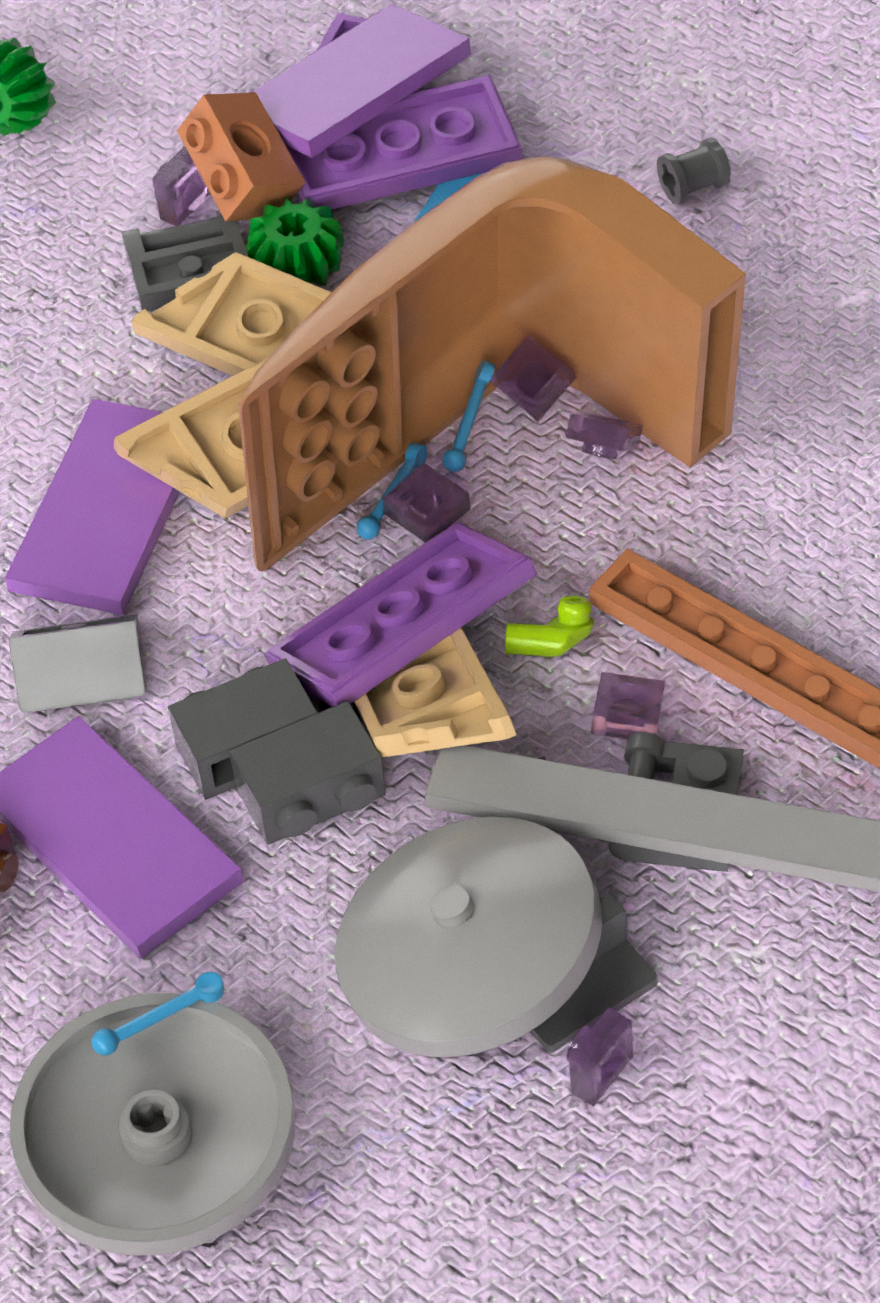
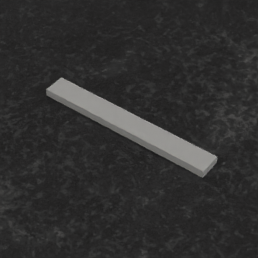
[425,745,880,892]

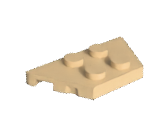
[132,252,332,376]
[114,358,268,518]
[354,628,517,758]

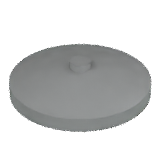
[335,817,602,1057]
[10,993,295,1255]

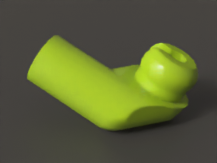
[505,595,594,657]

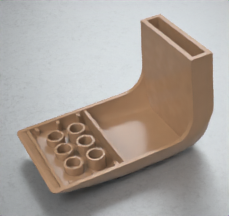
[238,156,746,572]

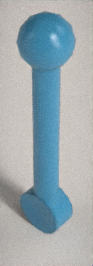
[442,359,495,472]
[356,442,427,540]
[91,972,224,1056]

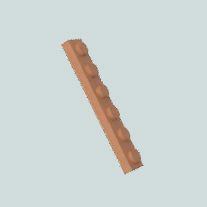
[589,549,880,769]

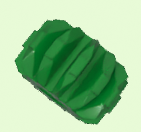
[0,37,56,136]
[246,197,345,285]

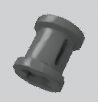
[657,137,731,205]

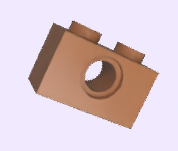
[177,92,306,222]

